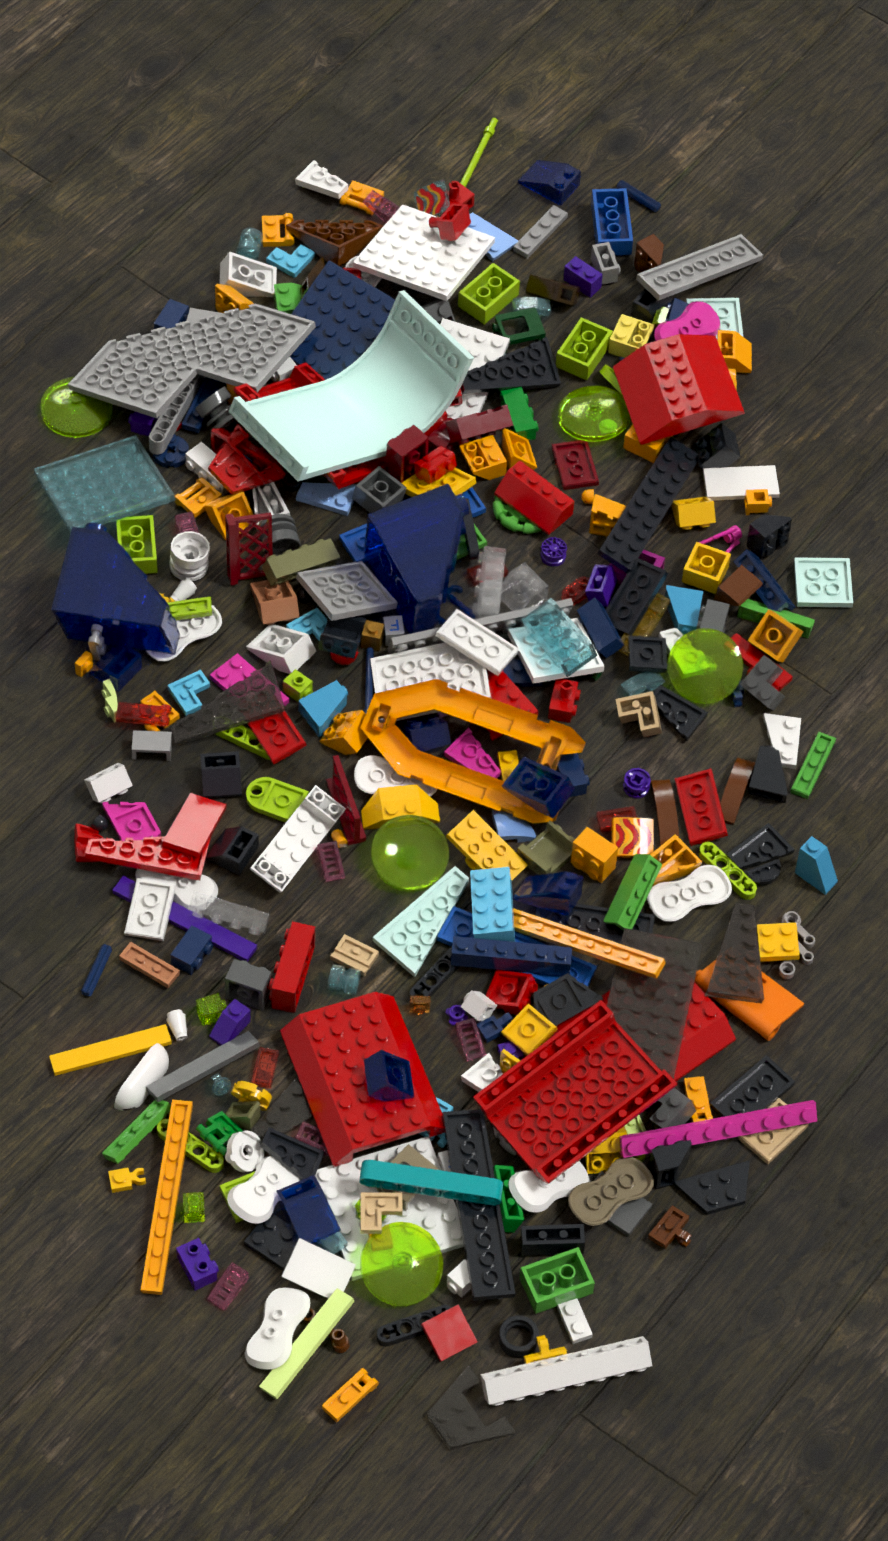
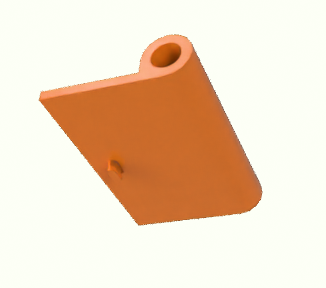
[693,948,805,1041]

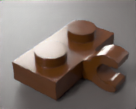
[648,1205,692,1249]

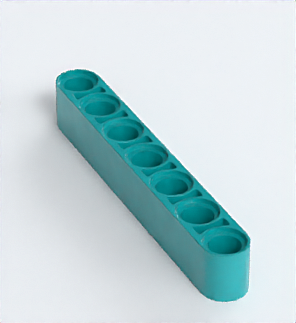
[359,1160,503,1205]

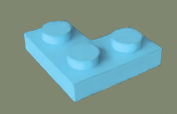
[266,245,315,278]
[286,608,327,641]
[168,670,210,716]

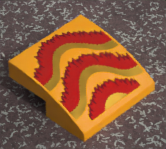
[612,817,653,858]

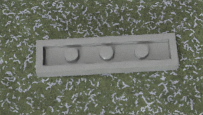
[513,205,568,259]

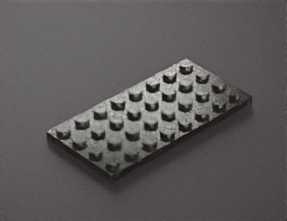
[607,928,702,1079]

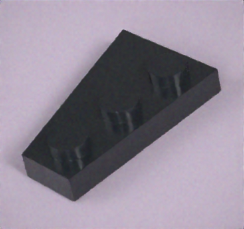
[654,685,708,742]
[726,823,795,870]
[260,1127,324,1186]

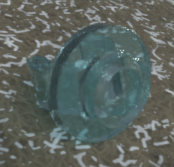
[211,1073,231,1096]

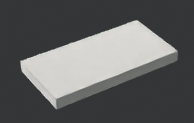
[703,465,780,501]
[435,609,519,676]

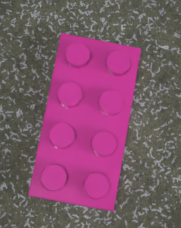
[210,653,289,707]

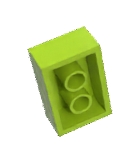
[458,263,520,325]
[556,317,613,380]
[116,515,158,575]

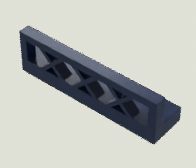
[733,549,795,612]

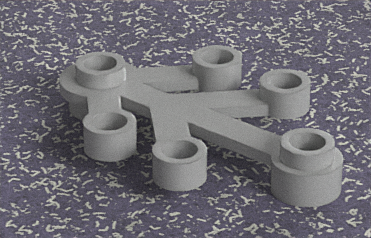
[779,911,815,979]

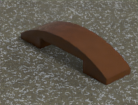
[720,757,755,825]
[650,779,679,846]

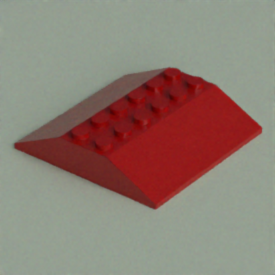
[613,334,745,445]

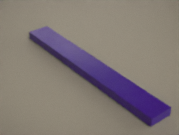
[113,876,257,962]

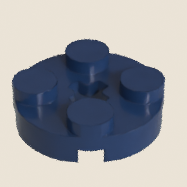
[153,434,189,468]

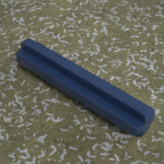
[616,180,661,212]
[81,944,112,997]

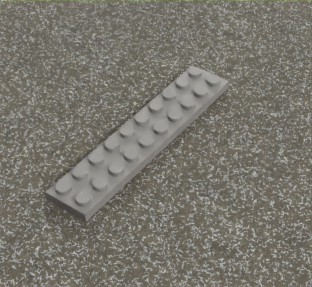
[387,598,573,654]

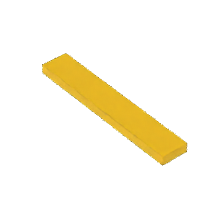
[49,1024,172,1076]

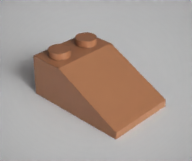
[250,580,299,625]

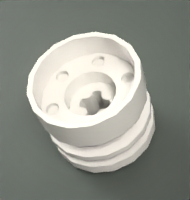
[169,531,210,581]

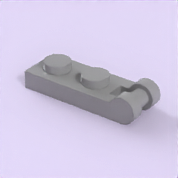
[88,624,106,661]

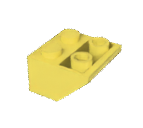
[608,314,655,357]

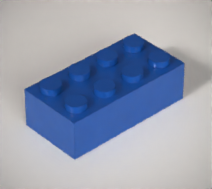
[591,188,633,255]

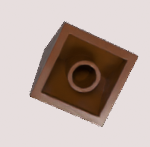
[713,565,763,606]

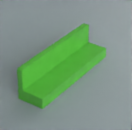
[737,599,815,639]
[603,854,662,933]

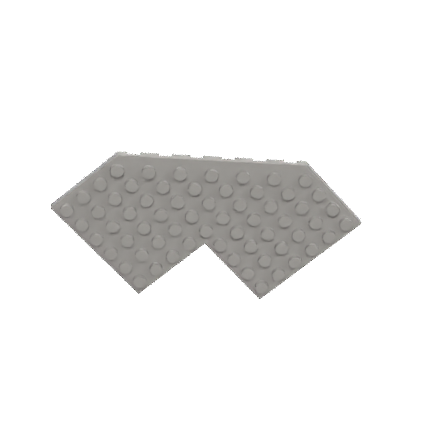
[68,303,316,418]

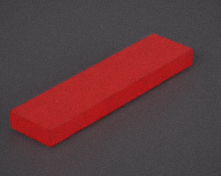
[724,633,793,691]

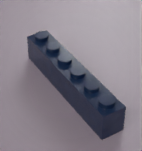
[451,936,572,976]

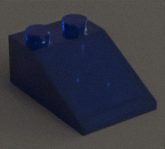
[518,160,581,206]
[502,757,575,818]
[513,871,584,916]

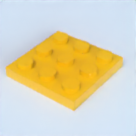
[402,468,476,510]

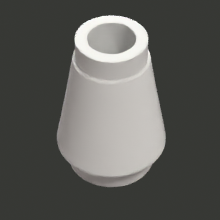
[171,578,197,601]
[166,1009,188,1041]

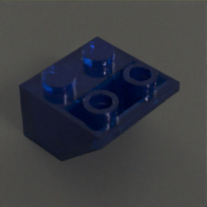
[89,645,142,692]
[402,714,451,751]

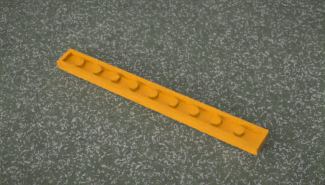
[513,908,666,979]
[141,1100,193,1295]

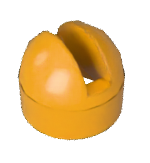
[581,489,594,504]

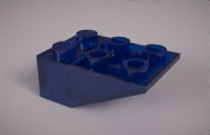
[276,1175,341,1243]

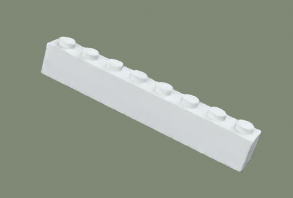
[480,1336,652,1406]

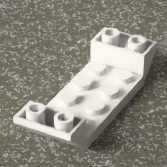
[250,785,346,893]

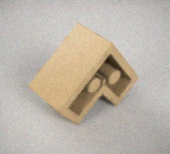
[616,691,662,737]

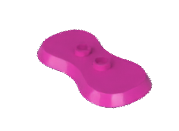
[654,301,721,341]

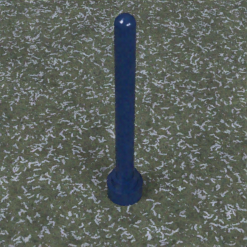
[363,647,374,714]

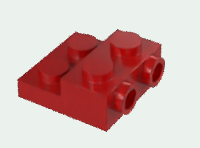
[486,970,538,1015]

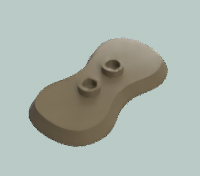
[568,1157,654,1226]

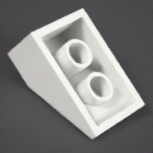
[220,252,277,297]
[246,624,316,674]

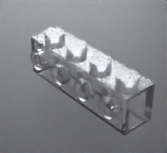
[472,546,506,619]
[188,891,270,936]

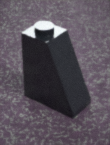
[748,745,788,803]

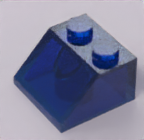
[364,1050,414,1101]

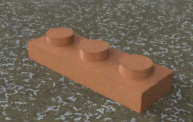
[119,942,180,988]

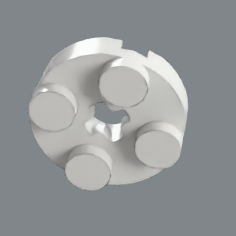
[225,1130,264,1172]

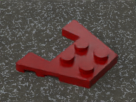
[208,425,286,495]

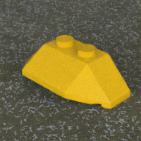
[361,785,440,830]

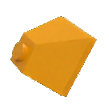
[204,492,253,540]

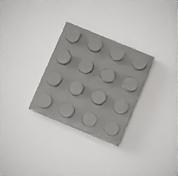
[296,561,398,621]

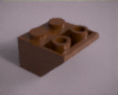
[634,234,664,272]

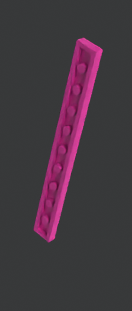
[619,1100,817,1158]

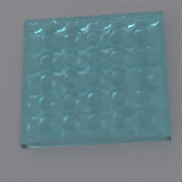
[34,435,176,535]

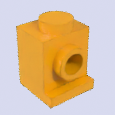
[744,489,772,515]

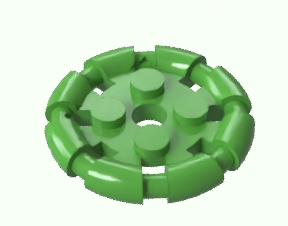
[493,495,541,534]

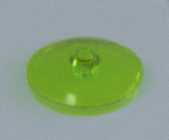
[41,377,113,438]
[558,386,630,442]
[667,628,743,704]
[371,815,449,892]
[360,1222,443,1306]

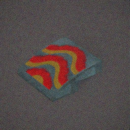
[414,179,450,217]

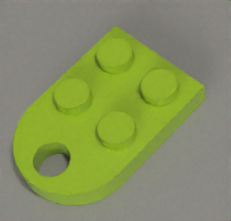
[246,777,309,823]

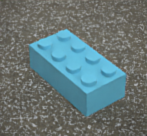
[470,867,515,942]

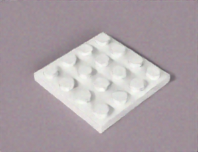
[508,618,604,683]

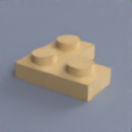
[361,1192,402,1234]

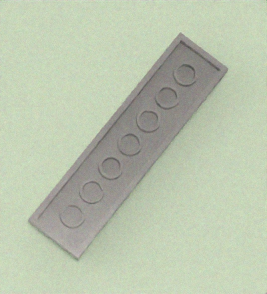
[636,234,763,301]

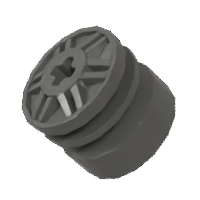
[195,386,236,430]
[257,514,301,556]

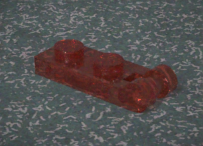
[116,702,172,726]

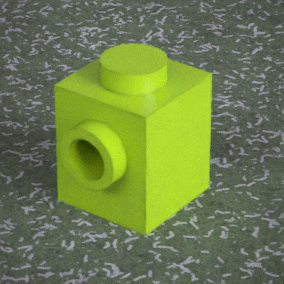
[283,669,313,702]

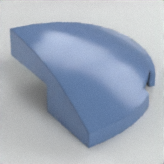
[492,810,536,843]

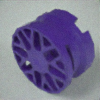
[540,537,567,567]
[623,768,651,799]

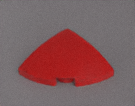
[74,824,109,862]

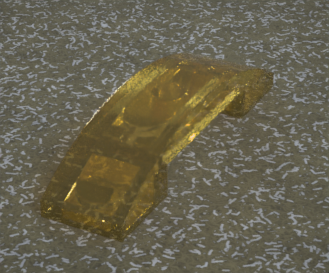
[618,593,670,656]

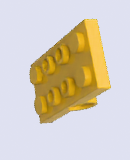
[446,810,528,880]

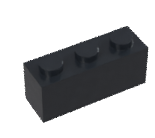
[520,1224,585,1256]

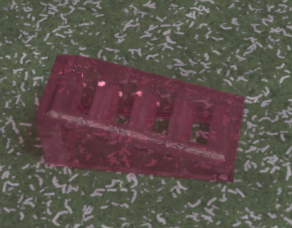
[363,190,400,223]
[175,512,199,534]
[316,841,345,882]
[454,1018,486,1061]
[295,1121,329,1156]
[207,1262,249,1311]

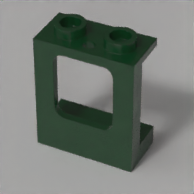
[492,307,546,353]

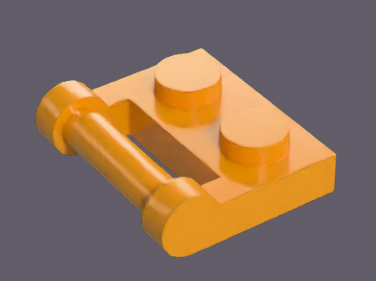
[340,181,384,215]
[262,213,294,247]
[173,477,222,518]

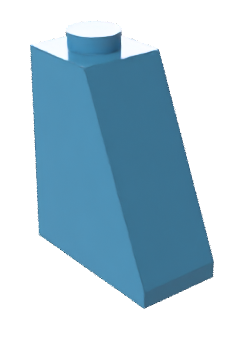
[665,585,703,637]
[298,680,348,737]
[795,836,838,895]

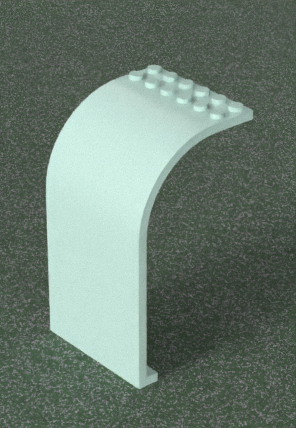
[229,290,474,481]

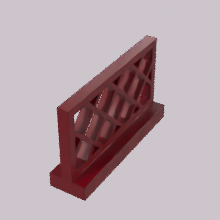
[225,512,273,585]
[326,755,366,846]

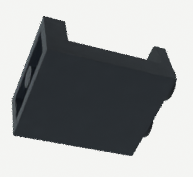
[318,616,366,658]

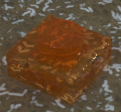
[410,996,430,1014]

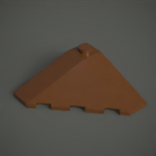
[286,220,384,266]

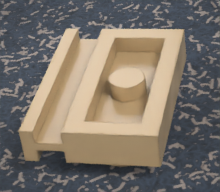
[330,934,379,977]

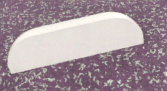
[114,1043,169,1111]

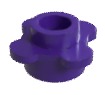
[446,1005,468,1025]

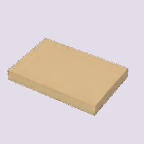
[738,1098,809,1164]

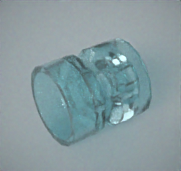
[237,228,263,260]
[327,964,361,995]

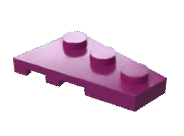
[444,728,501,778]

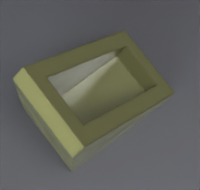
[226,1101,261,1131]

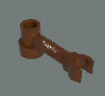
[303,1309,350,1353]

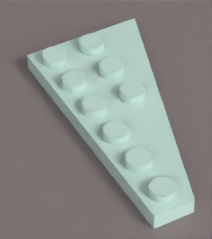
[373,866,469,977]

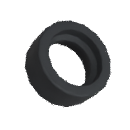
[499,1315,539,1358]

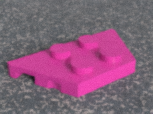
[102,802,161,841]

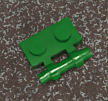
[196,1111,242,1157]

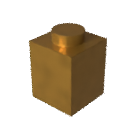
[361,620,384,651]

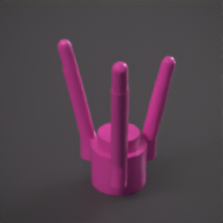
[699,525,742,553]

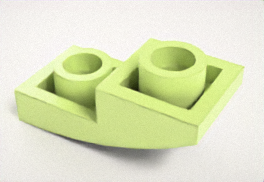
[101,679,118,723]

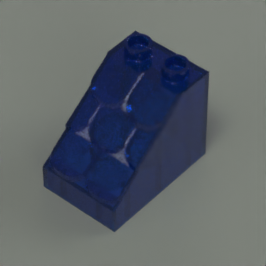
[363,484,469,634]
[51,523,180,655]

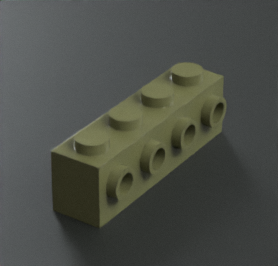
[262,538,340,586]

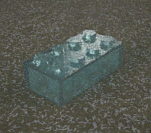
[521,598,598,677]

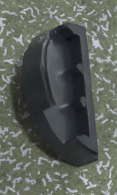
[744,859,781,885]

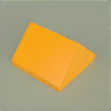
[501,428,537,470]

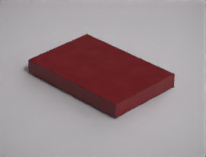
[551,439,599,490]

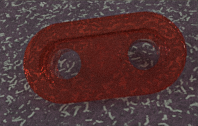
[561,576,590,605]

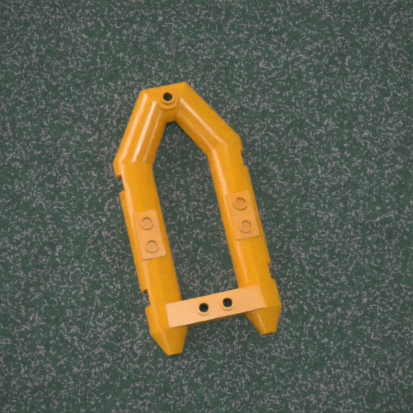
[360,679,586,824]

